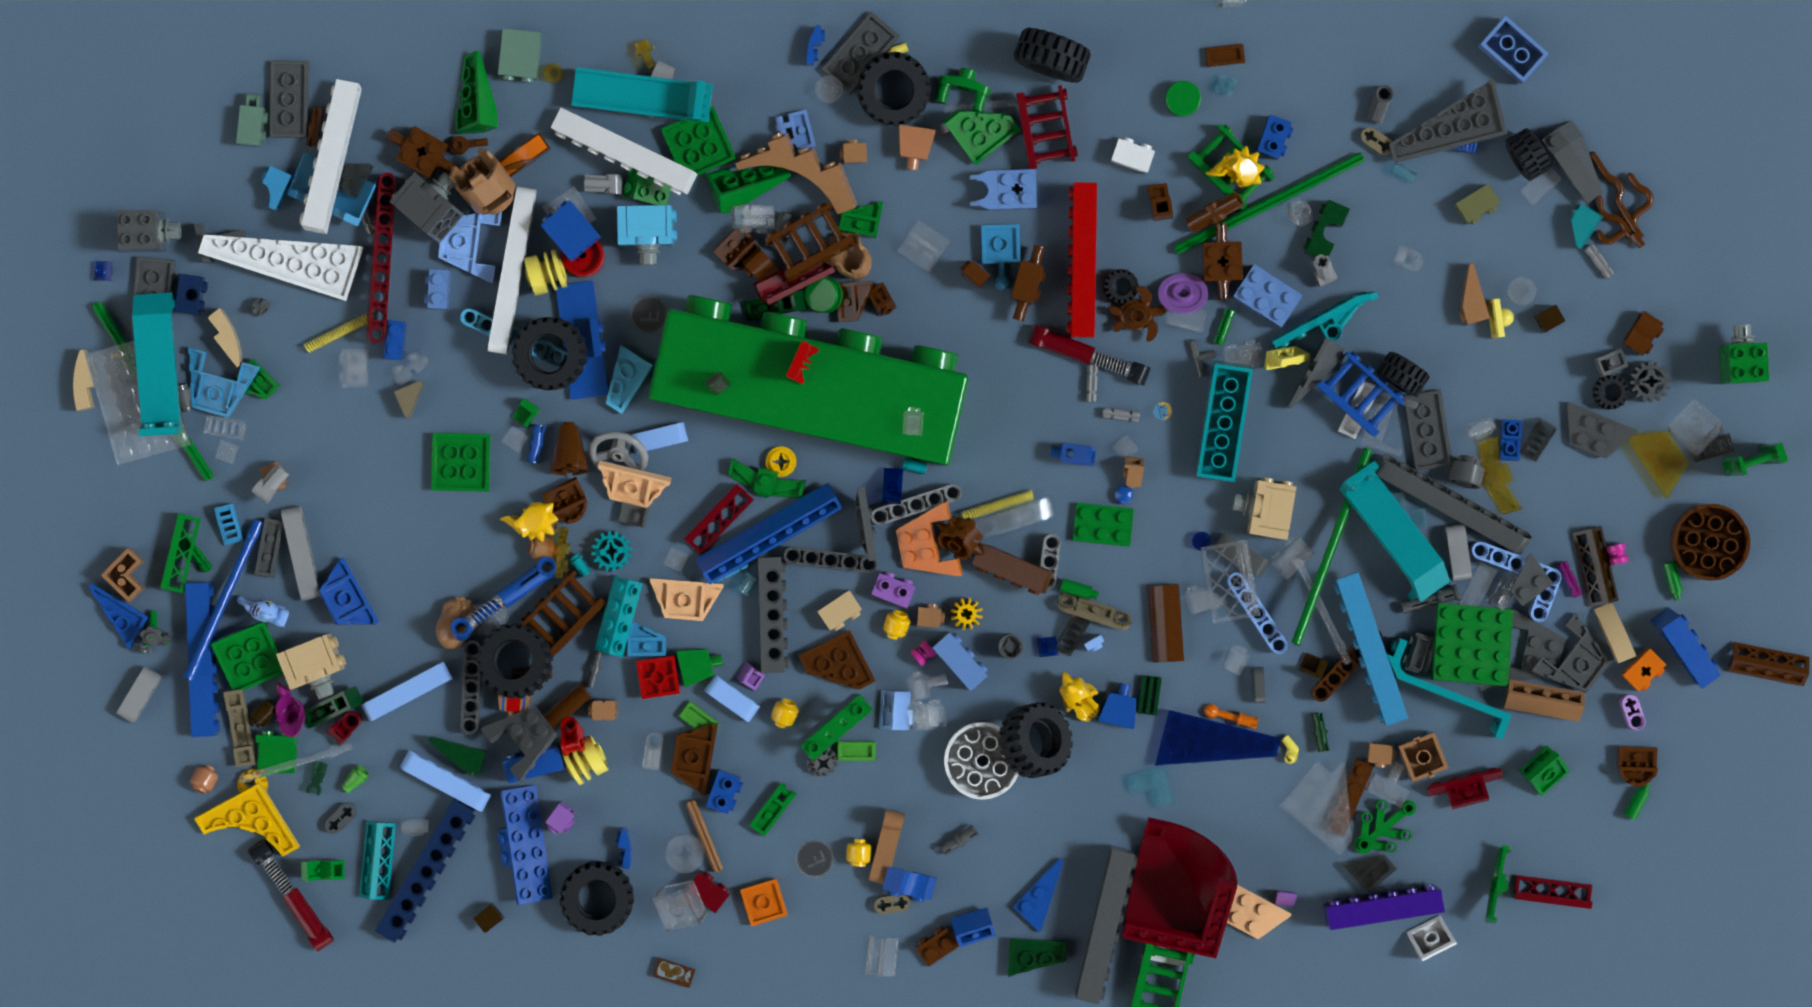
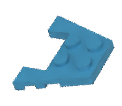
[188,347,260,418]

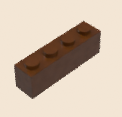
[972,543,1054,595]

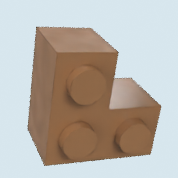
[101,548,145,602]

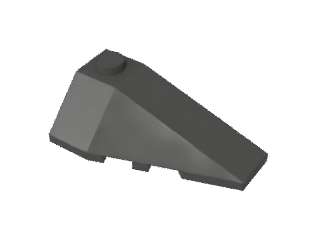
[1287,338,1345,408]

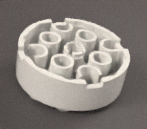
[944,721,1019,800]

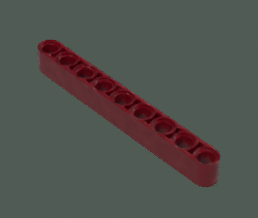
[366,172,396,344]

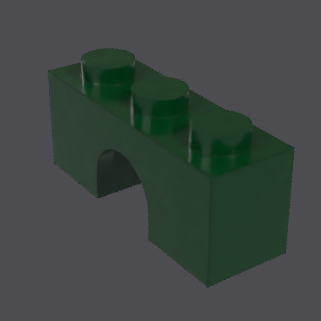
[1303,200,1350,259]

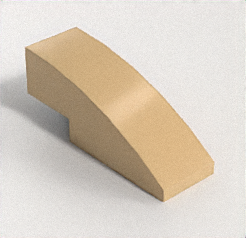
[207,308,243,368]
[73,349,97,411]
[1594,603,1636,663]

